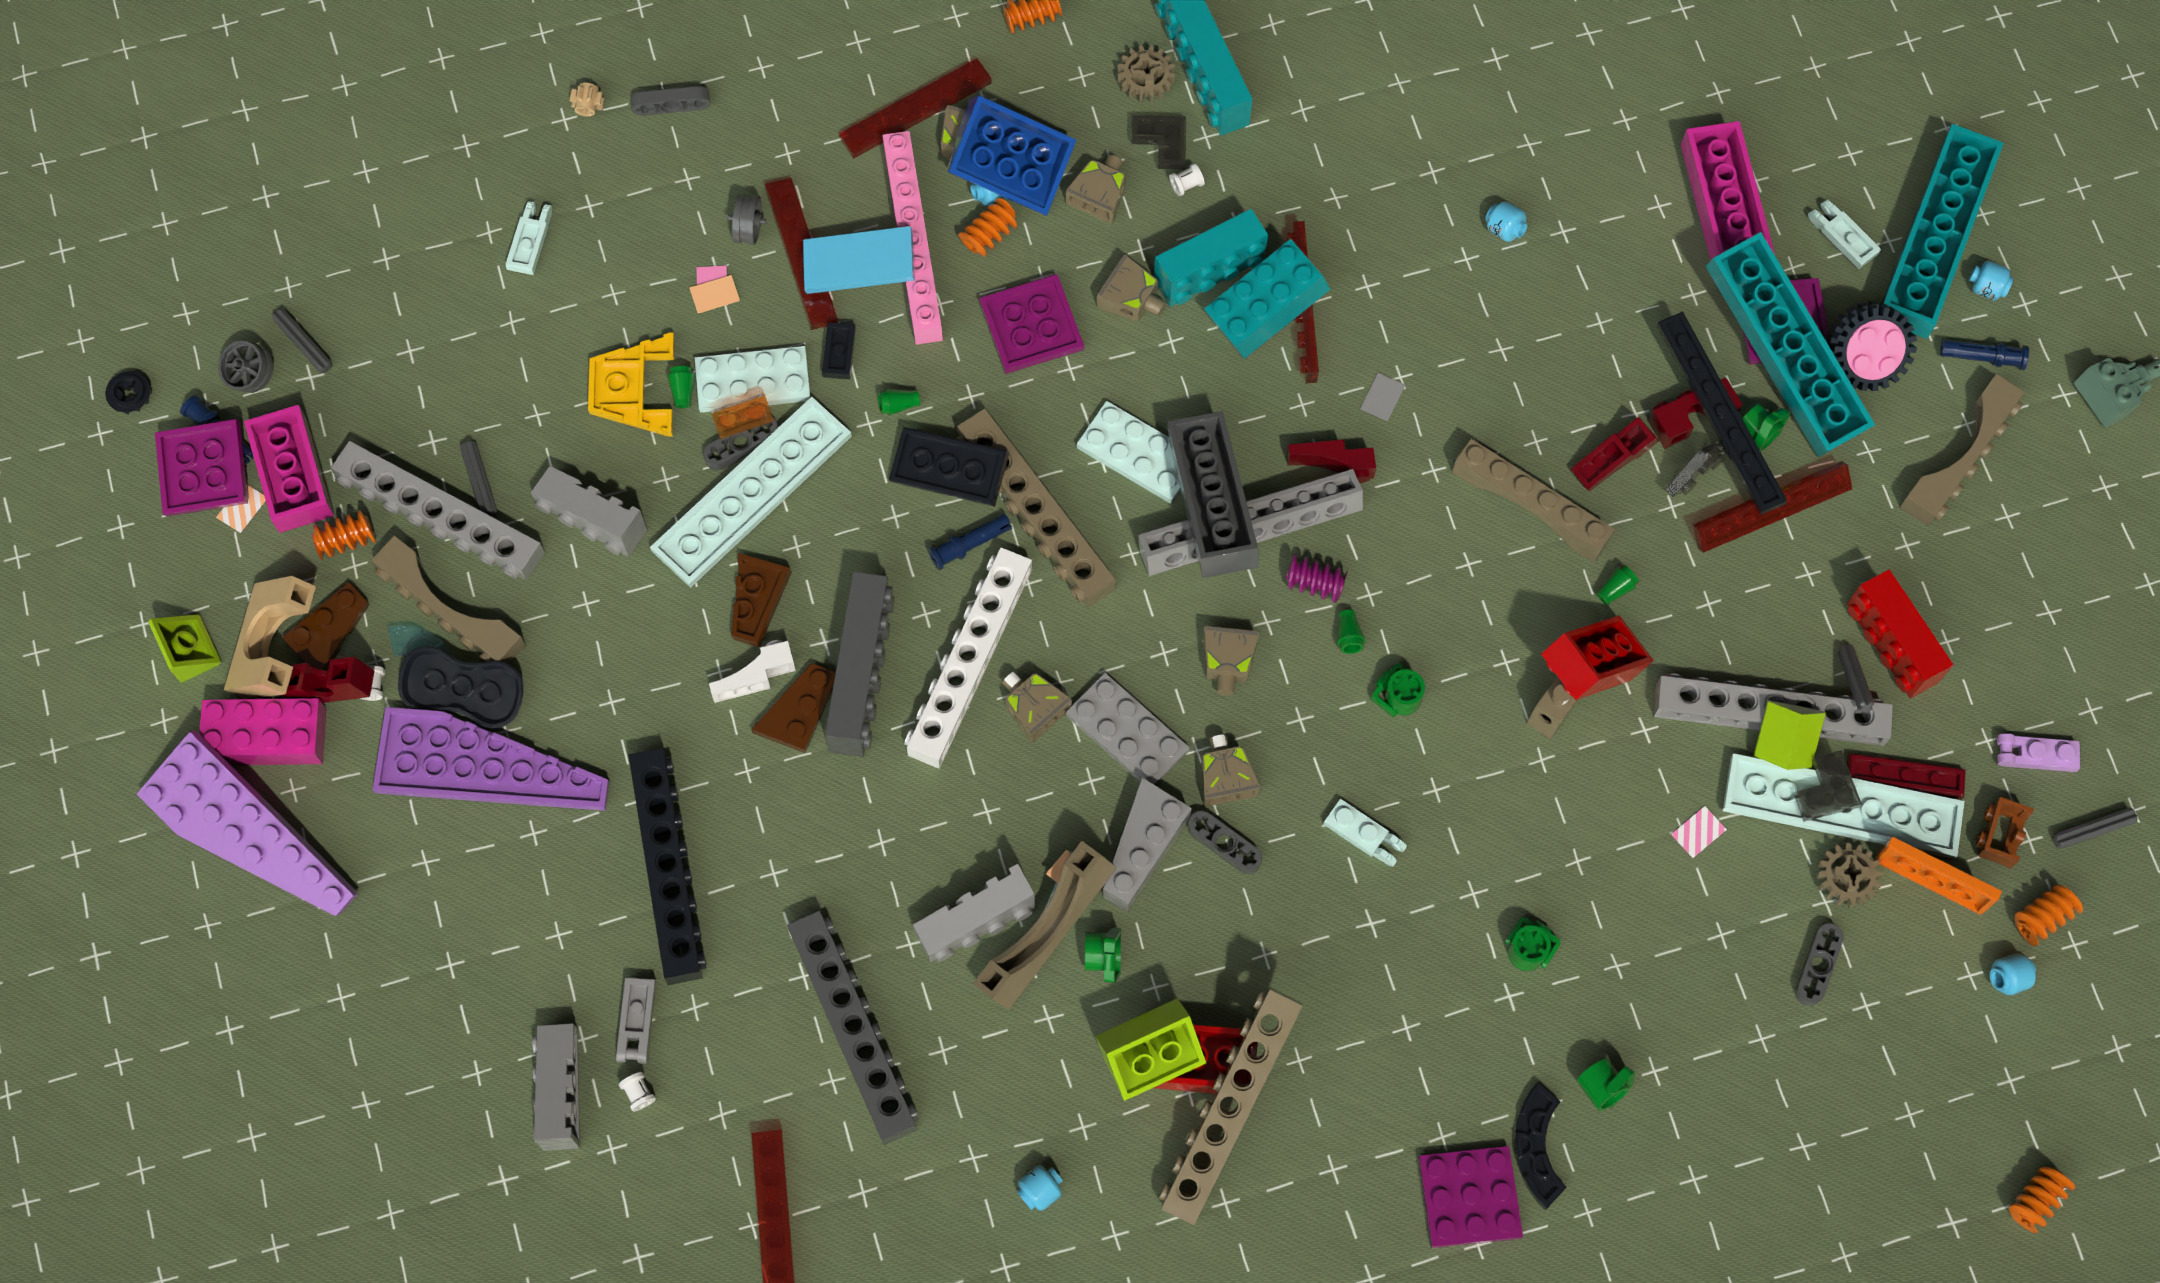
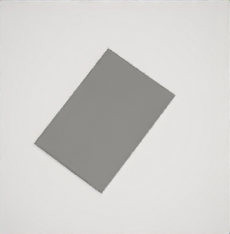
[1360,373,1405,422]

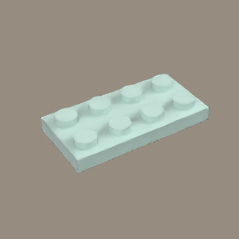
[695,346,811,413]
[1077,401,1181,504]

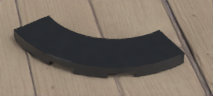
[1515,1081,1567,1211]

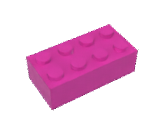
[244,405,334,533]
[199,698,327,765]

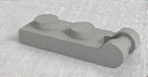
[616,978,656,1064]

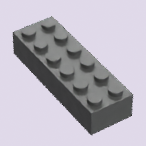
[1167,411,1259,578]
[825,572,895,757]

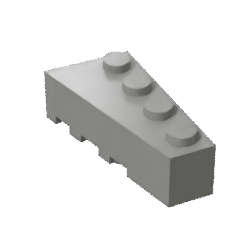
[531,466,647,558]
[1103,778,1192,913]
[913,864,1035,962]
[532,1024,580,1151]

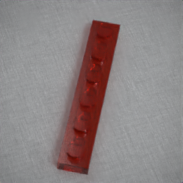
[839,58,992,159]
[765,178,838,330]
[1287,221,1319,383]
[1693,461,1853,553]
[751,1130,795,1283]

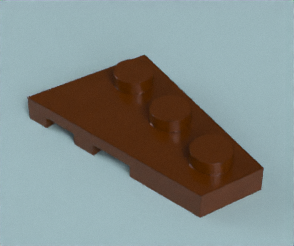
[282,582,369,671]

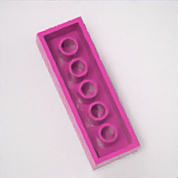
[1680,121,1775,288]

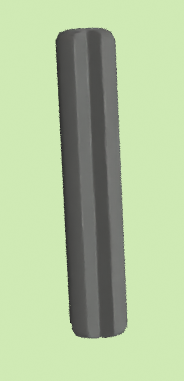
[272,308,332,373]
[460,440,497,517]
[1838,644,1874,712]
[2053,807,2138,849]

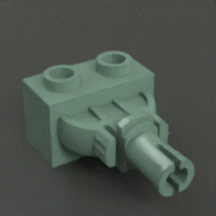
[2073,357,2160,428]

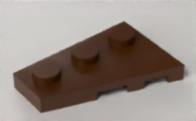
[731,553,792,648]
[751,663,836,753]

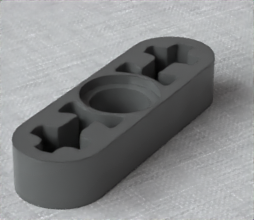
[631,86,710,116]
[703,415,778,470]
[1188,811,1262,874]
[1795,923,1844,1006]

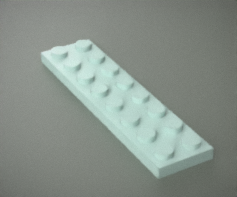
[650,397,852,588]
[1722,753,1965,859]

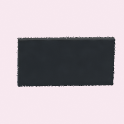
[889,427,1009,507]

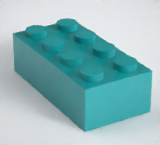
[1154,208,1268,307]
[1204,239,1331,359]

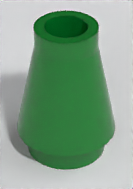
[667,366,695,409]
[878,388,920,416]
[1596,565,1639,606]
[1337,610,1366,654]

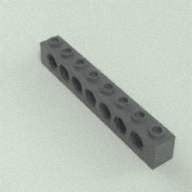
[787,911,919,1145]

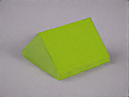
[148,614,221,683]
[1753,700,1826,770]

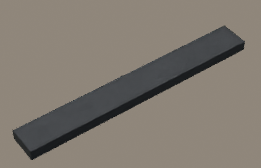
[1657,311,1787,515]

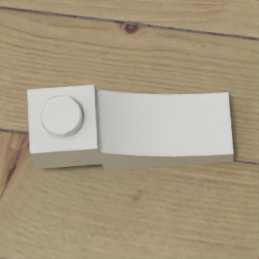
[709,640,796,703]

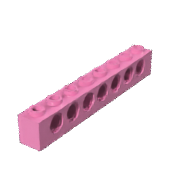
[883,131,943,345]

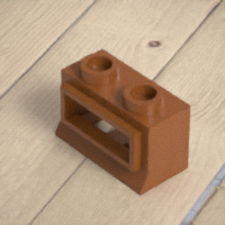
[1975,797,2034,869]

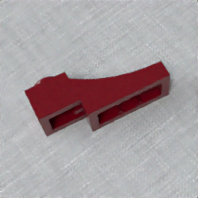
[1571,417,1659,492]
[1286,440,1376,483]

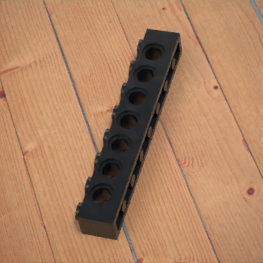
[628,748,707,985]

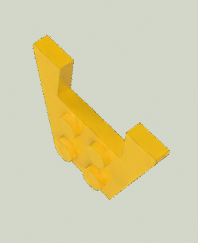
[588,333,675,437]

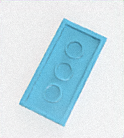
[803,226,915,294]

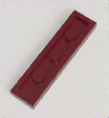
[1846,753,1966,800]

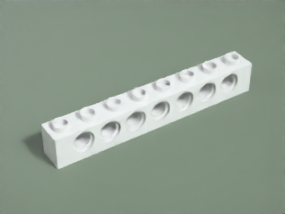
[904,548,1032,769]

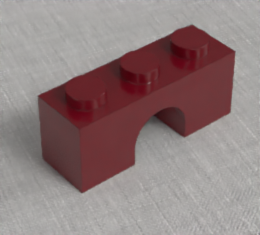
[1648,377,1743,449]
[282,657,375,703]

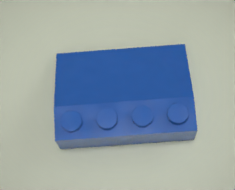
[948,95,1076,216]

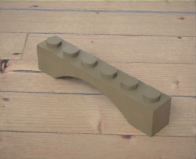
[1900,373,2025,526]
[1452,439,1615,563]
[371,535,526,664]
[973,841,1116,1010]

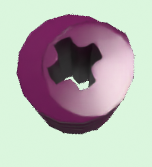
[1285,553,1348,603]

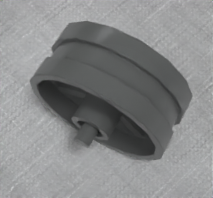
[727,194,766,245]
[218,341,273,393]

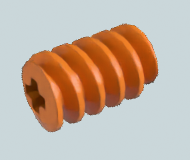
[1003,0,1062,34]
[958,197,1018,257]
[312,510,377,560]
[2014,884,2083,946]
[2008,1167,2076,1234]

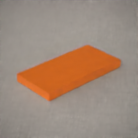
[1874,837,2002,915]

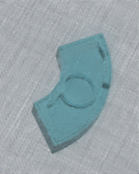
[387,625,452,657]

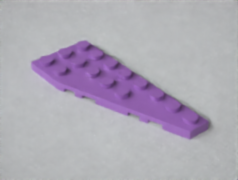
[372,707,610,811]
[137,730,359,916]

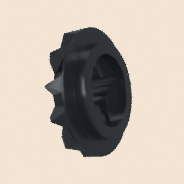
[105,371,152,415]

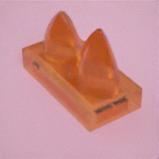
[711,393,774,439]

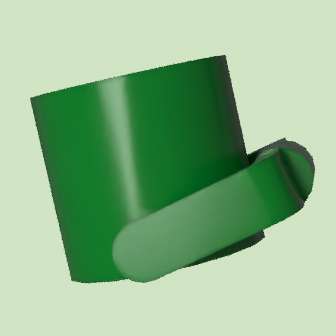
[1742,404,1790,452]
[1370,663,1425,717]
[1505,917,1561,971]
[1085,928,1121,983]
[1577,1059,1635,1111]

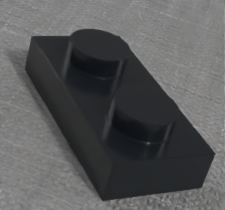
[822,322,856,379]

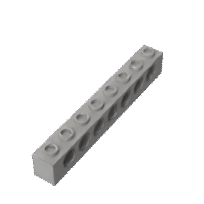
[331,441,545,581]
[1138,469,1363,576]
[1654,674,1893,746]

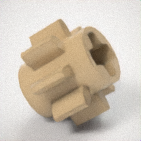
[569,83,604,117]

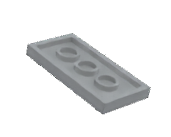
[1066,673,1190,786]

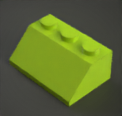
[1095,998,1206,1101]

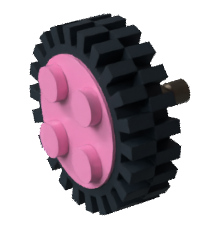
[1826,301,1917,391]

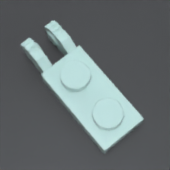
[1808,200,1881,269]
[506,201,552,275]
[1324,799,1407,867]

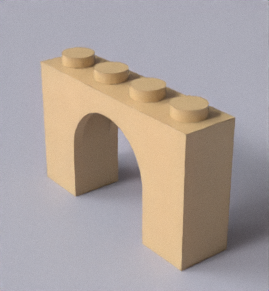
[224,576,316,699]

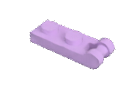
[1997,734,2080,772]

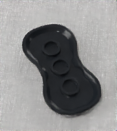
[398,646,524,728]

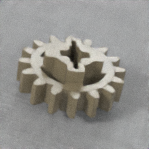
[1118,45,1175,102]
[1816,843,1883,908]

